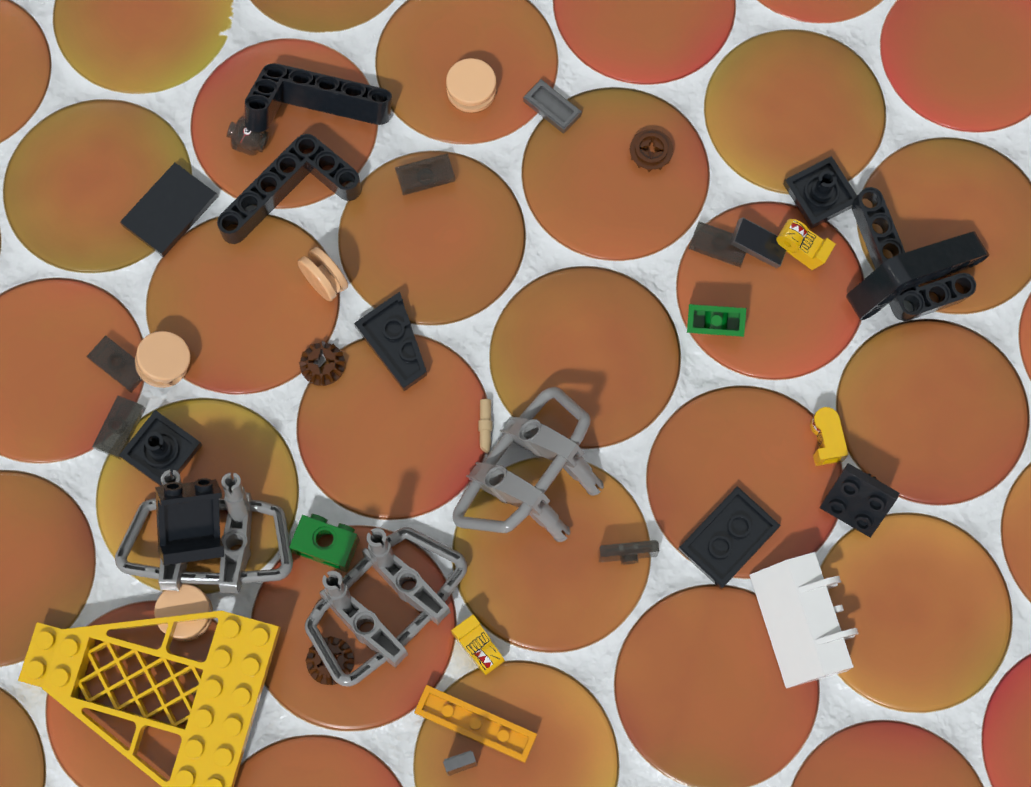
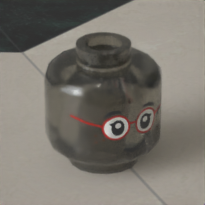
[226,116,269,156]

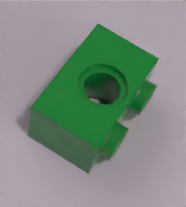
[687,304,747,337]
[289,514,360,572]

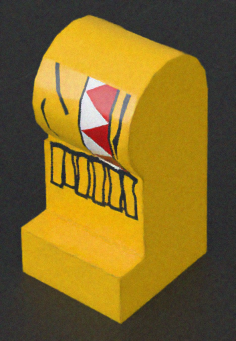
[776,219,836,270]
[810,407,849,466]
[451,614,505,676]

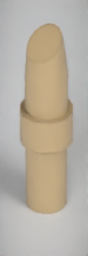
[478,399,493,454]

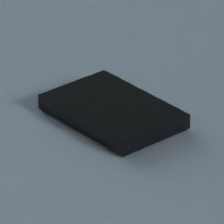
[120,162,218,257]
[678,486,781,590]

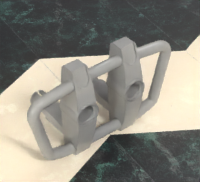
[453,387,604,542]
[115,470,293,594]
[305,527,467,686]

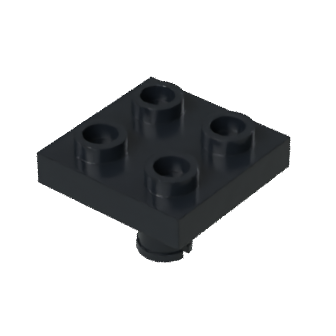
[783,156,857,229]
[119,410,202,486]
[820,463,900,538]

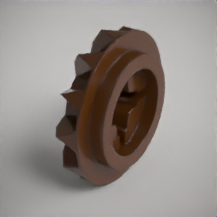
[629,129,673,172]
[299,341,345,386]
[306,636,354,685]

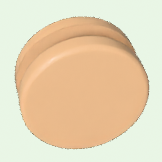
[446,58,496,113]
[298,247,348,301]
[135,331,190,388]
[154,583,213,641]

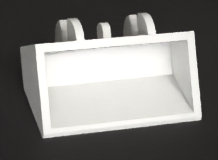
[750,552,859,688]

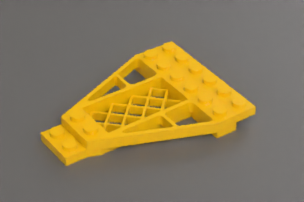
[18,611,281,787]

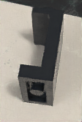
[155,478,224,565]

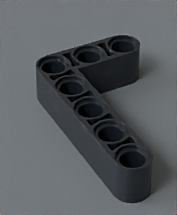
[245,63,392,132]
[217,134,361,244]
[851,187,976,321]
[846,231,989,321]

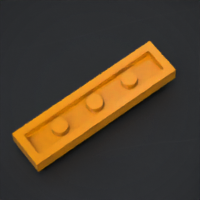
[414,685,537,763]

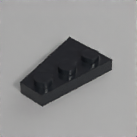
[354,292,427,391]

